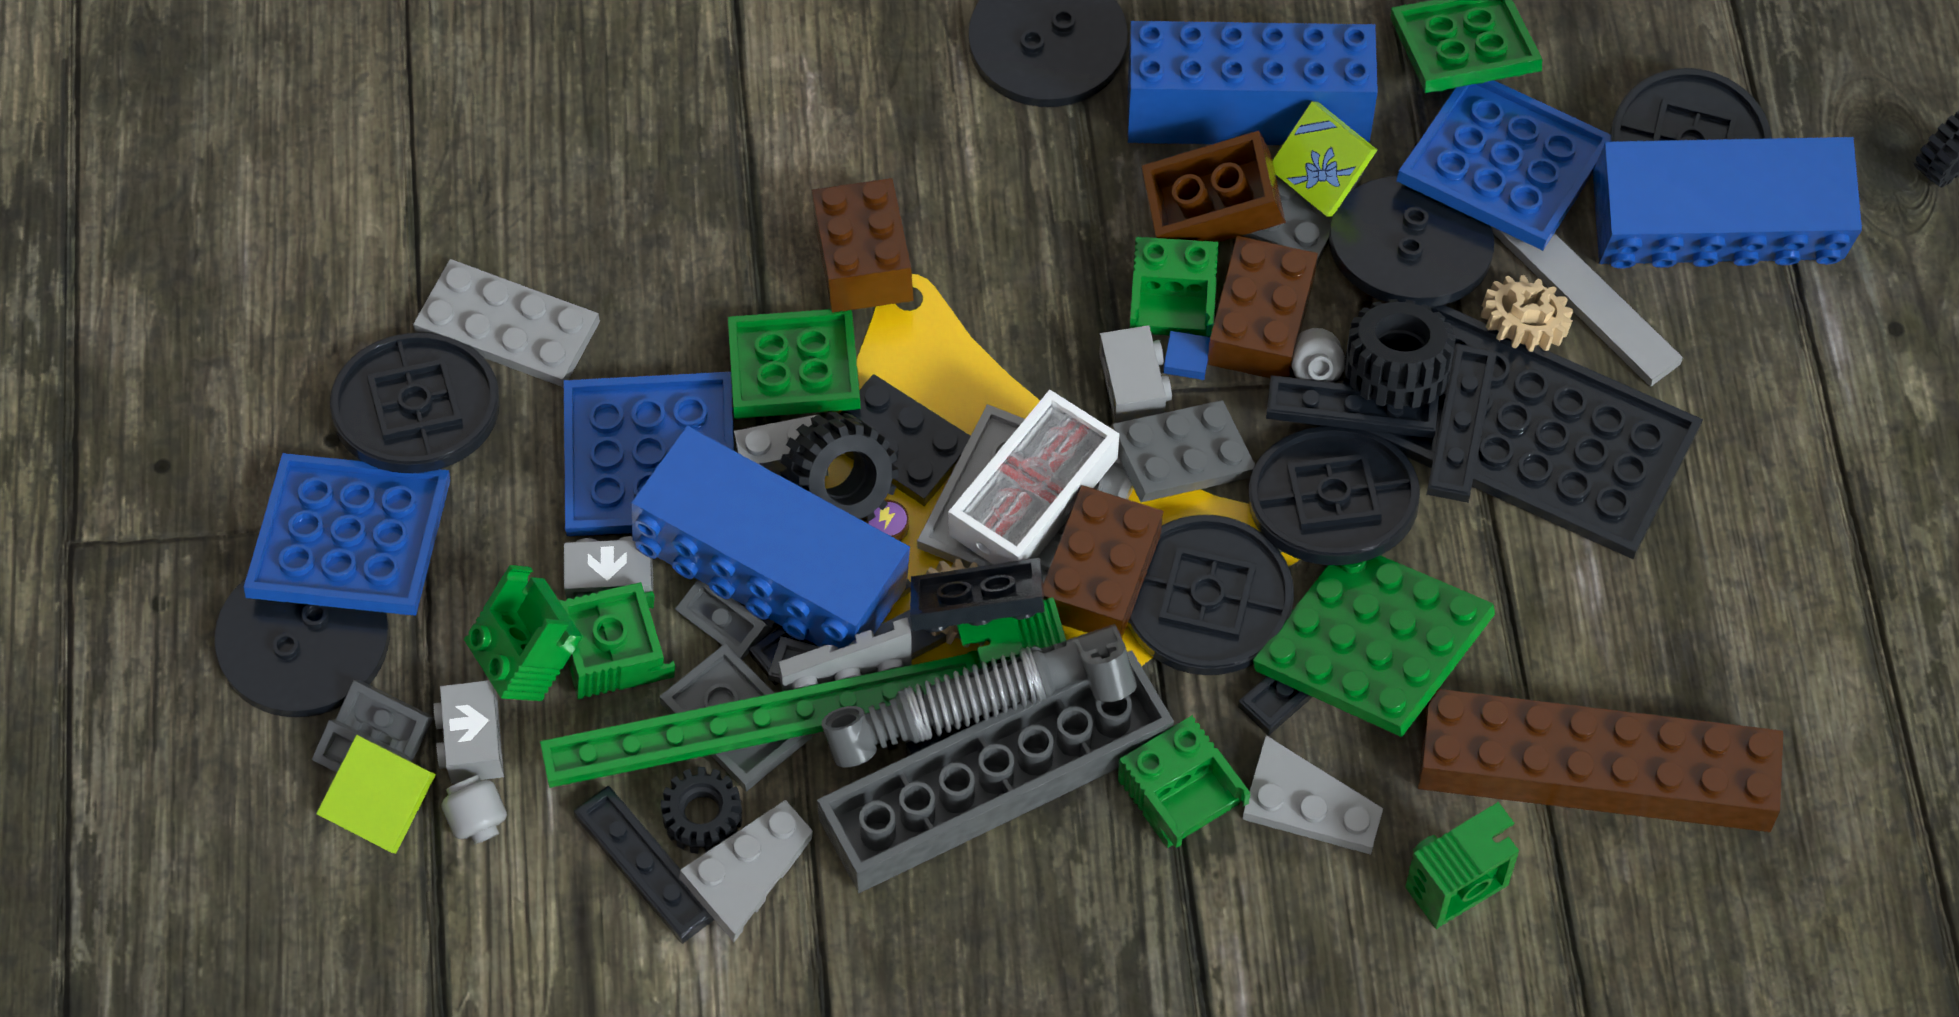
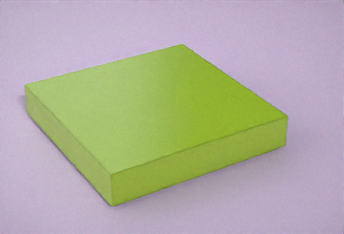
[317,735,436,854]

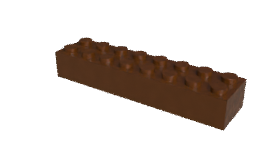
[1418,689,1784,832]

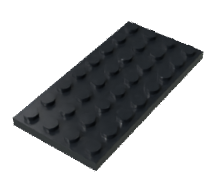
[1342,305,1703,559]

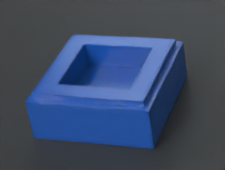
[1163,331,1210,380]

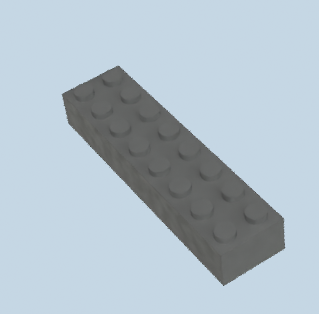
[817,650,1174,893]

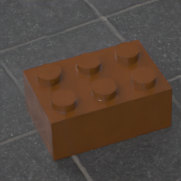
[1142,131,1286,243]
[811,178,914,313]
[1207,236,1318,379]
[1043,485,1163,638]

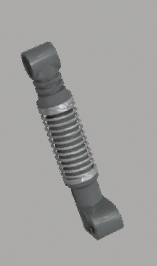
[821,624,1137,767]

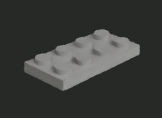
[413,259,600,388]

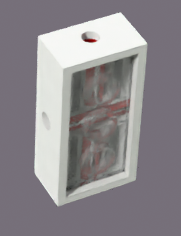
[948,390,1119,564]

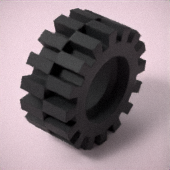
[1914,111,1959,188]
[661,767,742,854]

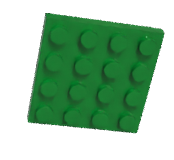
[1253,555,1495,737]

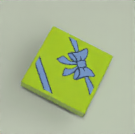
[1272,101,1377,216]

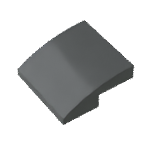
[675,580,778,660]
[312,680,434,772]

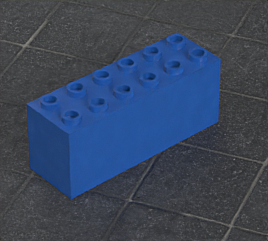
[1128,21,1378,145]
[1593,137,1862,269]
[631,426,910,649]

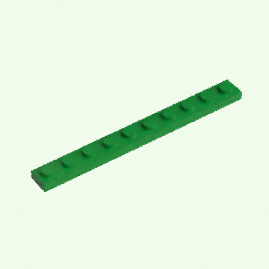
[540,653,975,788]

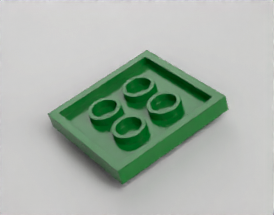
[1391,0,1542,93]
[728,309,861,419]

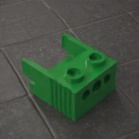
[1130,237,1218,337]
[464,565,583,701]
[559,582,675,700]
[956,597,1066,669]
[1118,715,1251,848]
[1405,802,1519,929]

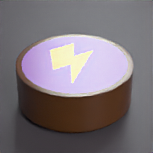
[866,500,909,541]

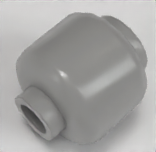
[1291,328,1346,383]
[441,775,507,845]

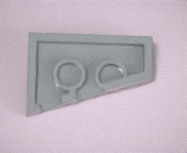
[1242,736,1383,854]

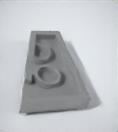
[779,617,911,691]
[679,800,813,942]

